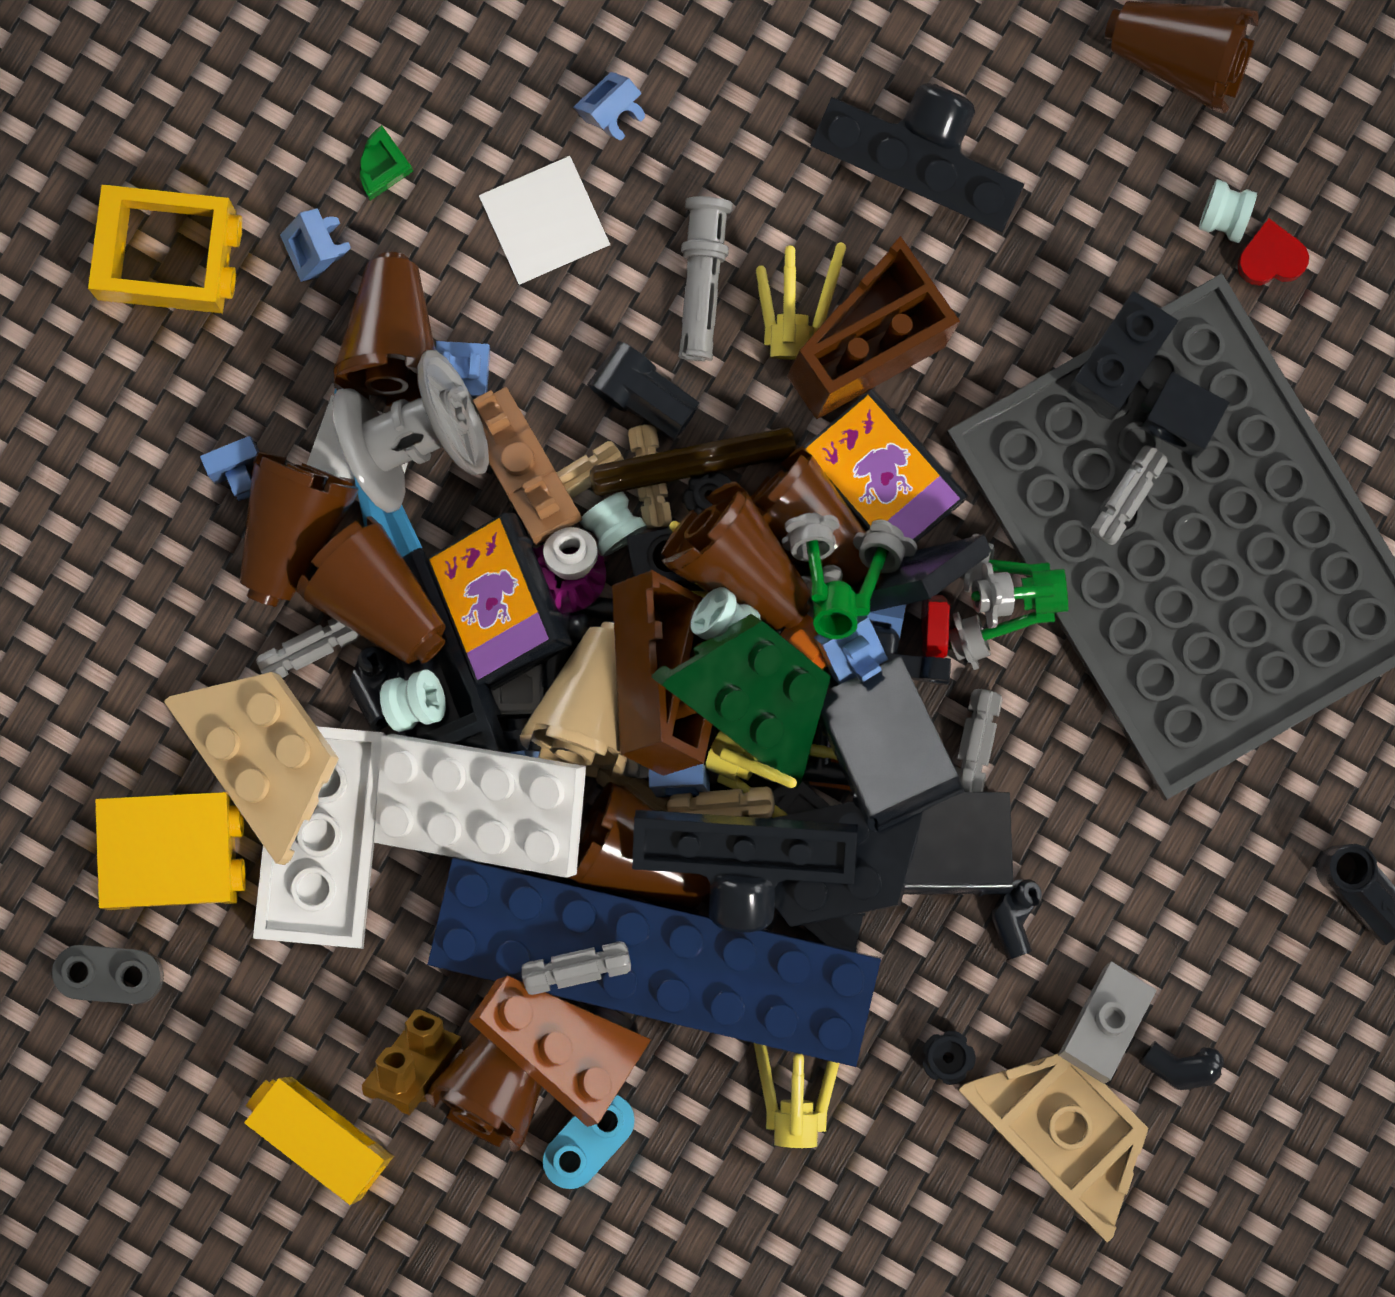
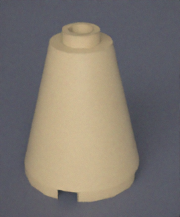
[520,622,627,779]

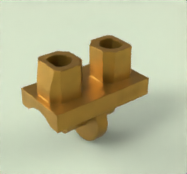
[362,1010,462,1116]

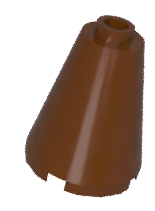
[1105,1,1259,113]
[333,252,435,406]
[750,446,869,588]
[240,452,359,607]
[661,482,810,630]
[297,516,446,664]
[567,782,710,910]
[424,1033,542,1152]

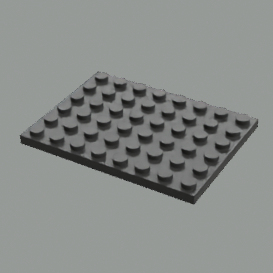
[946,273,1395,801]

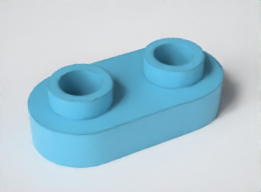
[543,1095,635,1189]

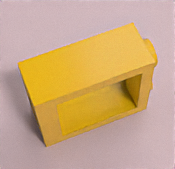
[88,185,242,314]
[244,1077,394,1205]

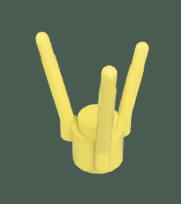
[756,242,846,360]
[705,731,837,818]
[754,1043,840,1148]

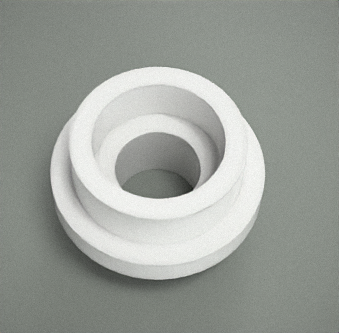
[543,527,598,580]

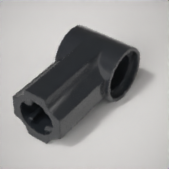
[587,341,700,442]
[1316,844,1395,945]

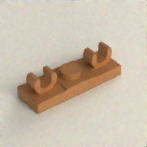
[473,387,583,546]

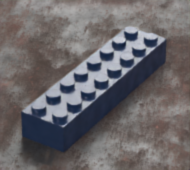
[427,858,881,1067]

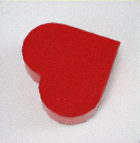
[1237,218,1309,285]
[921,595,950,658]

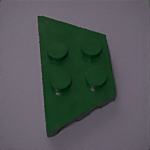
[651,614,831,789]

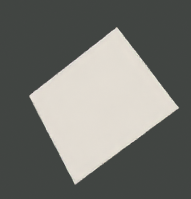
[479,156,610,285]

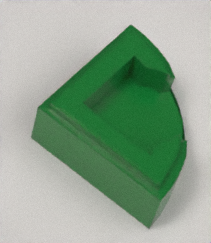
[360,125,413,201]

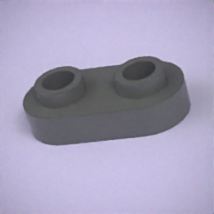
[52,945,164,1004]

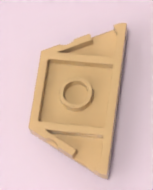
[164,672,339,865]
[957,1053,1149,1243]

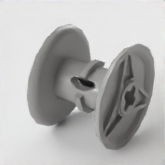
[332,350,489,513]

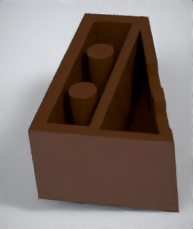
[787,236,960,420]
[612,570,712,776]

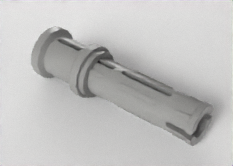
[678,196,733,361]

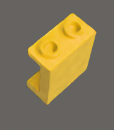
[95,792,246,910]

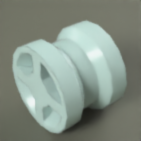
[1199,179,1257,243]
[580,491,647,557]
[691,587,760,640]
[380,670,446,732]

